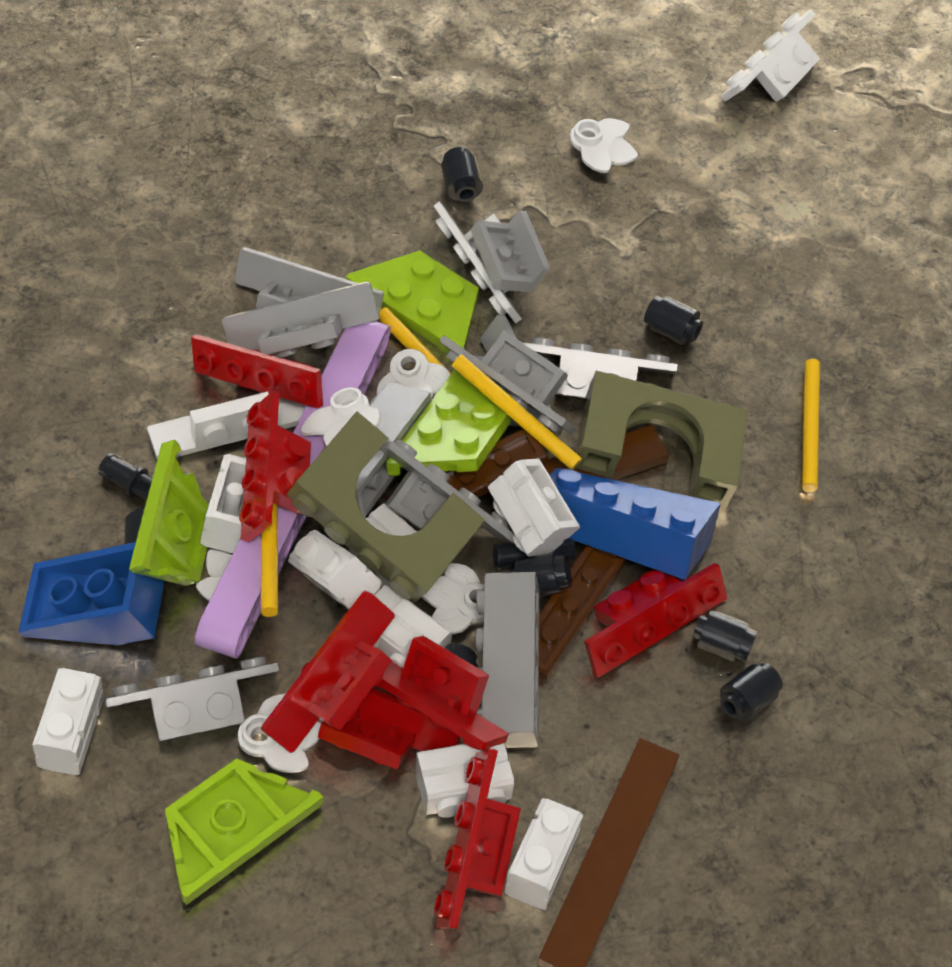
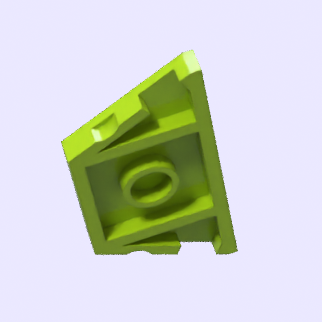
[345,250,479,353]
[386,369,511,476]
[129,439,209,586]
[165,758,323,905]

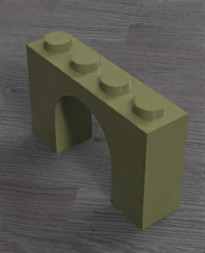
[576,370,748,507]
[286,411,485,603]

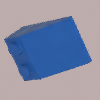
[18,542,165,645]

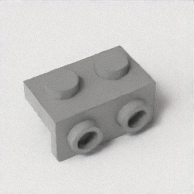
[470,210,550,292]

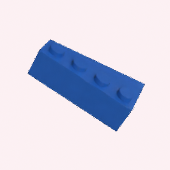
[550,468,721,580]

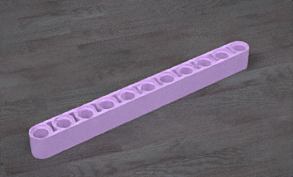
[195,321,391,658]

